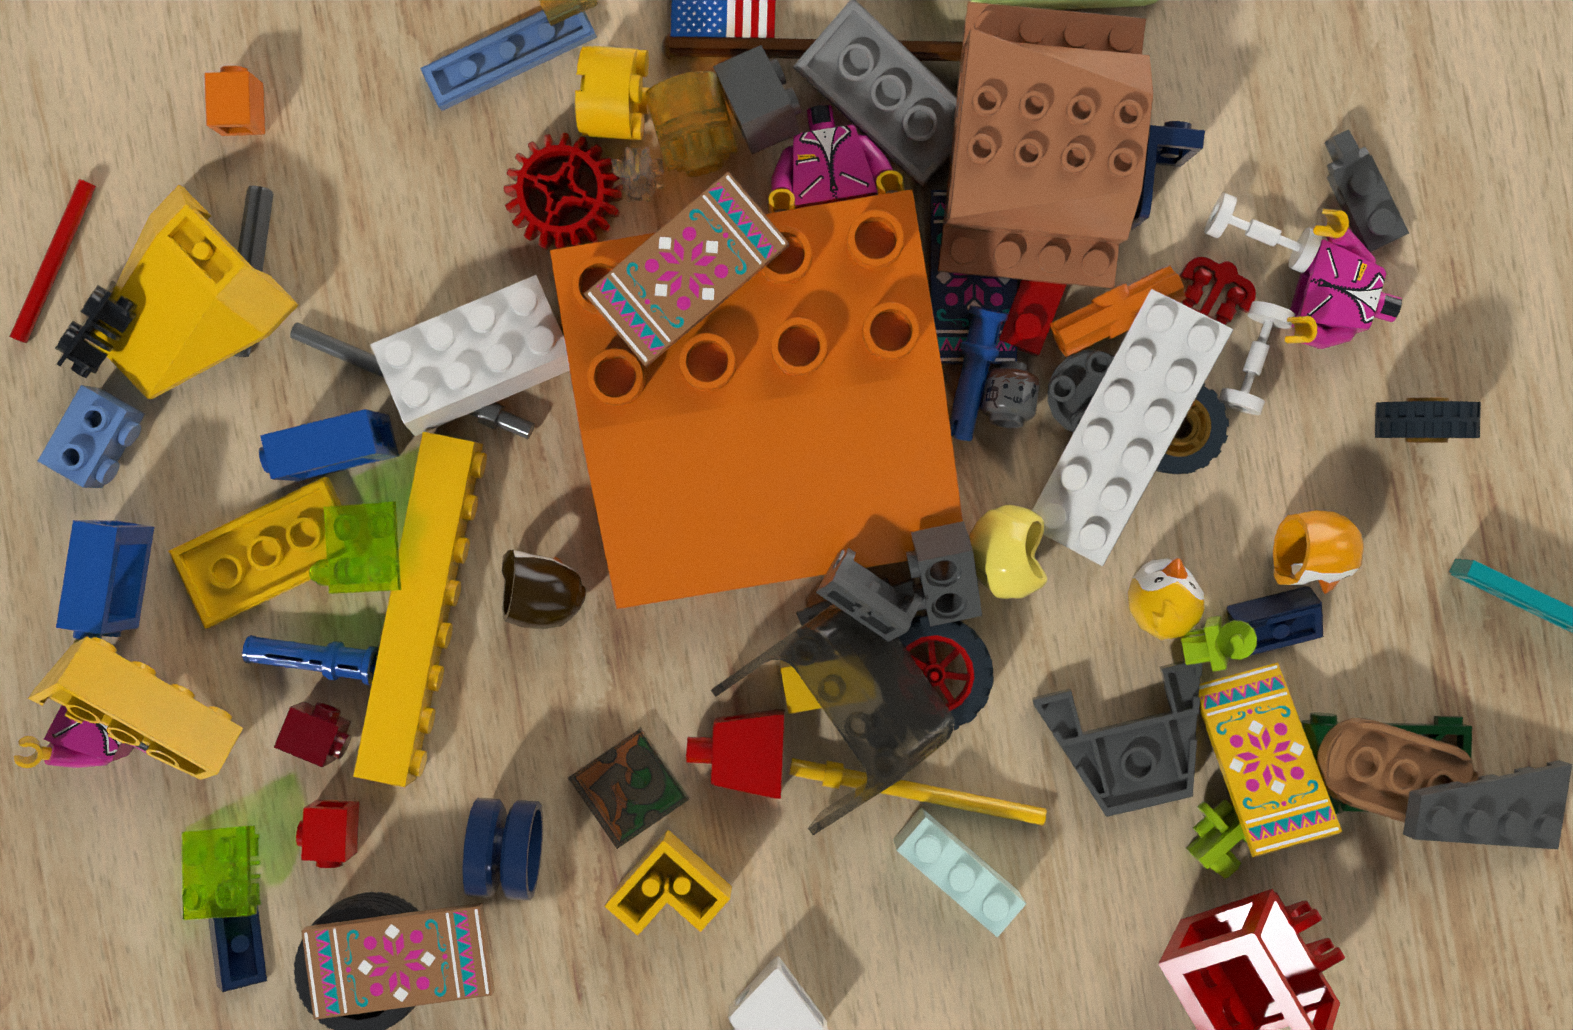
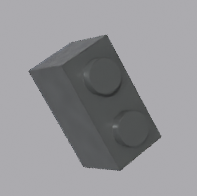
[713,45,802,154]

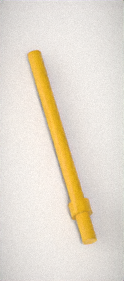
[789,758,1047,826]

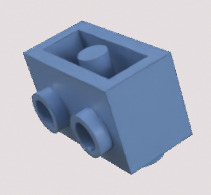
[38,385,145,488]

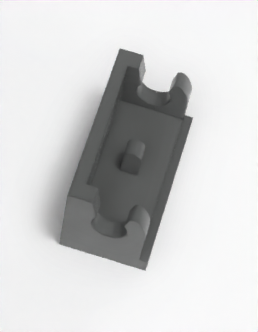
[816,548,922,641]

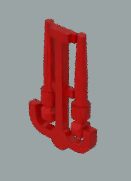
[1180,257,1256,325]

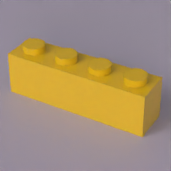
[28,636,243,780]

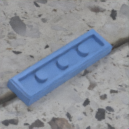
[420,0,597,111]

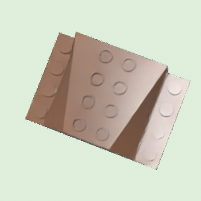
[938,2,1153,289]

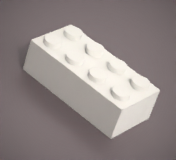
[370,275,570,436]

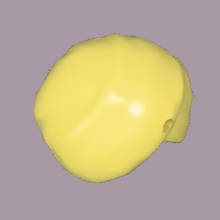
[969,505,1047,599]

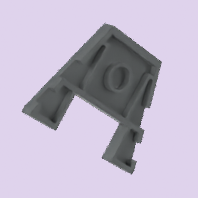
[1032,660,1202,817]

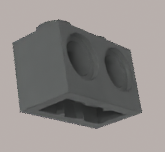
[906,521,982,627]

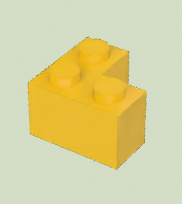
[604,829,732,936]

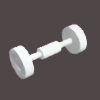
[1204,192,1322,273]
[1219,301,1295,415]

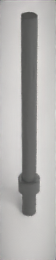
[290,322,535,439]

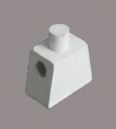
[728,956,828,1030]

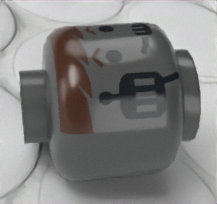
[980,361,1040,428]

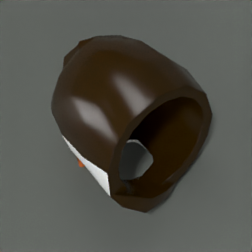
[502,550,586,629]

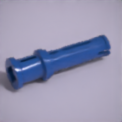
[949,305,1009,441]
[242,635,379,685]

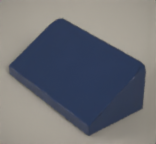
[1227,586,1324,656]
[206,895,267,992]

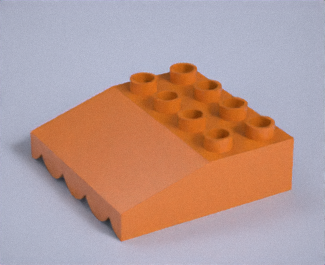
[550,189,963,609]

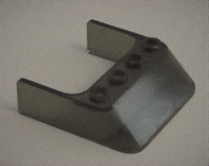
[711,604,954,836]

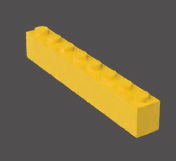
[353,432,487,787]

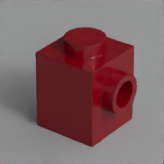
[274,701,351,767]

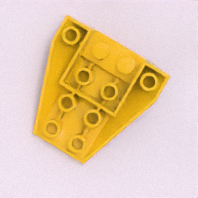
[93,184,299,400]

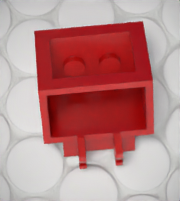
[1158,888,1345,1030]

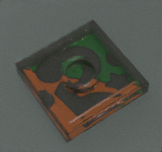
[568,727,689,849]

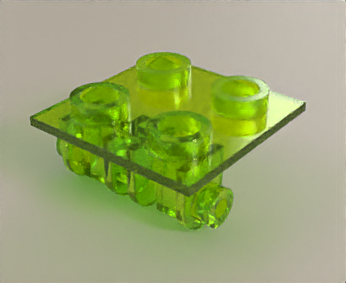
[309,501,401,594]
[182,826,261,920]

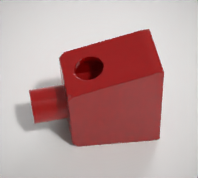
[686,709,785,799]

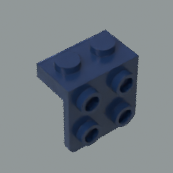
[1131,121,1205,230]

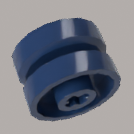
[463,798,543,900]

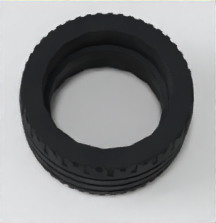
[294,892,418,1030]

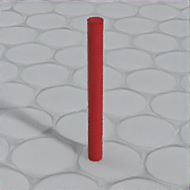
[9,179,96,343]

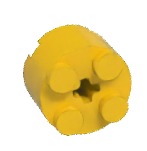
[575,46,651,140]

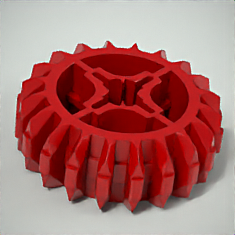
[504,132,623,250]

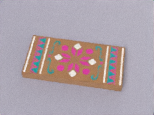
[584,172,789,367]
[301,902,495,1020]

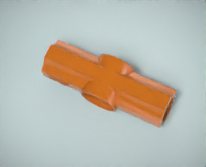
[1050,266,1186,358]

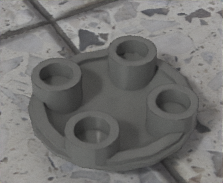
[1047,350,1115,432]

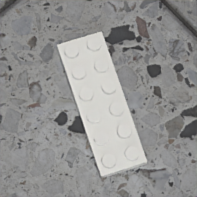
[1032,289,1233,566]

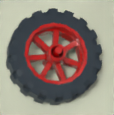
[876,615,994,734]

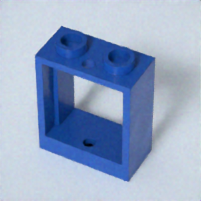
[259,409,399,481]
[56,520,154,639]

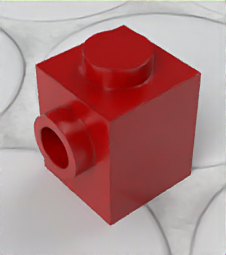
[296,800,360,868]

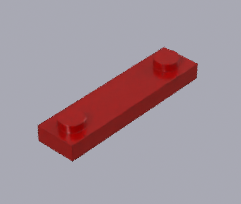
[999,280,1067,357]

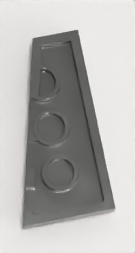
[1403,760,1572,850]

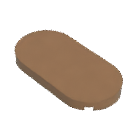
[1317,718,1479,823]

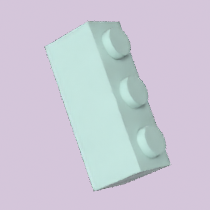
[893,807,1026,938]

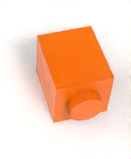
[205,66,265,136]

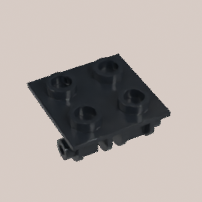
[55,281,138,378]

